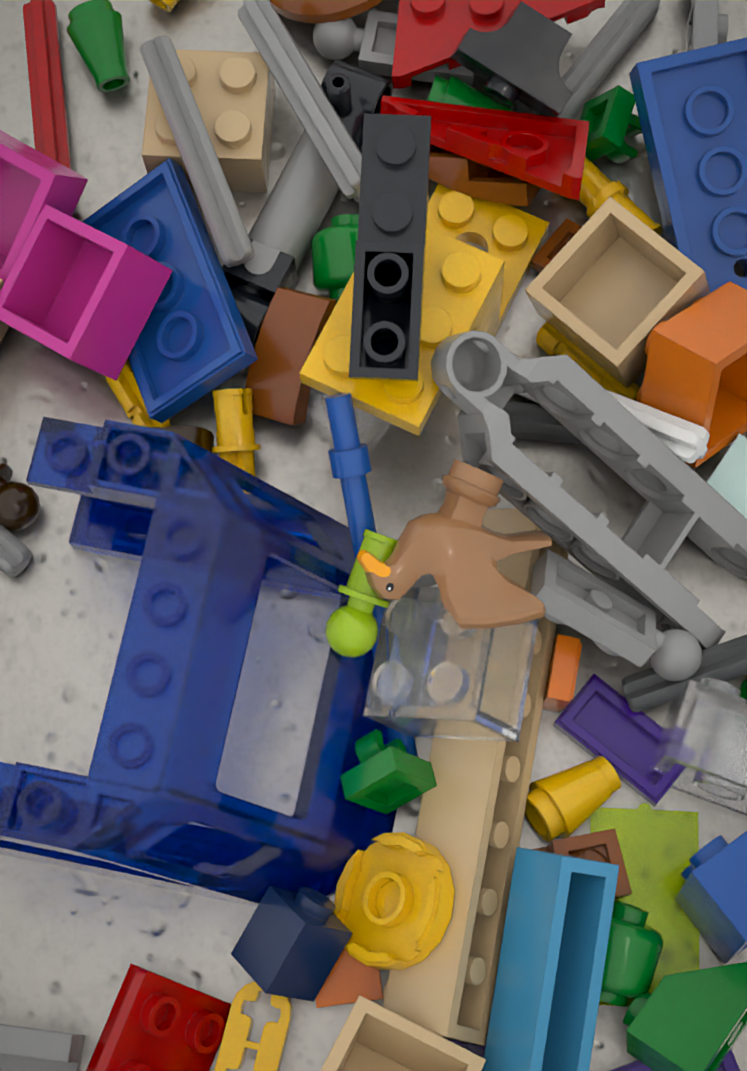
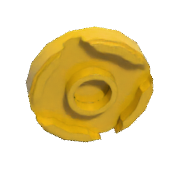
[333,832,455,971]

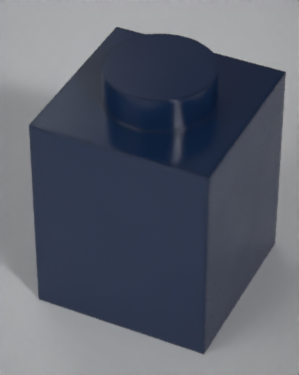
[231,885,353,1002]

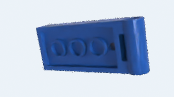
[629,37,747,293]

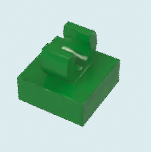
[580,85,642,164]
[340,729,437,815]

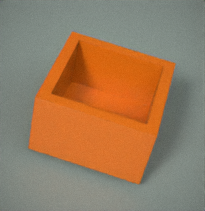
[636,281,747,468]

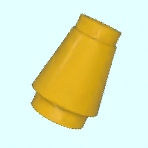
[524,756,621,842]

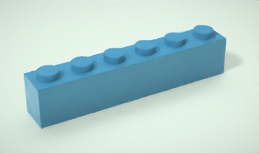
[482,847,619,1071]

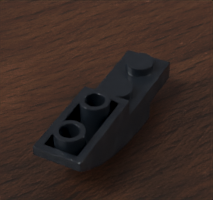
[349,113,431,382]

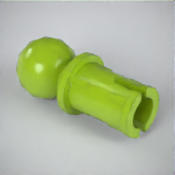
[325,529,398,658]

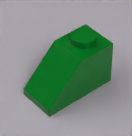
[623,962,747,1071]

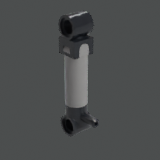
[222,60,393,348]

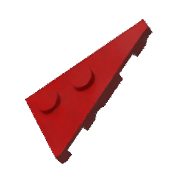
[392,0,605,89]
[380,95,590,200]

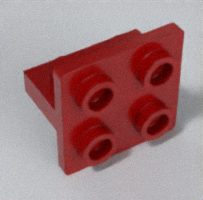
[86,963,231,1071]

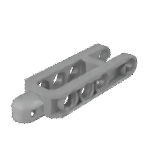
[431,330,747,650]

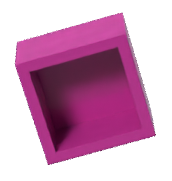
[0,130,88,283]
[0,204,173,380]

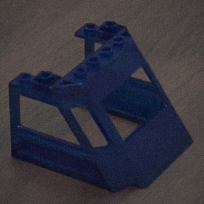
[0,416,435,907]

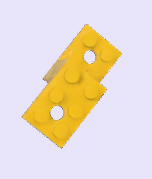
[299,183,550,436]

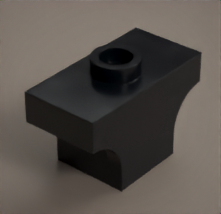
[450,1,573,117]

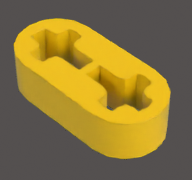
[214,981,293,1071]

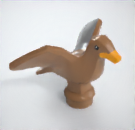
[356,459,552,629]

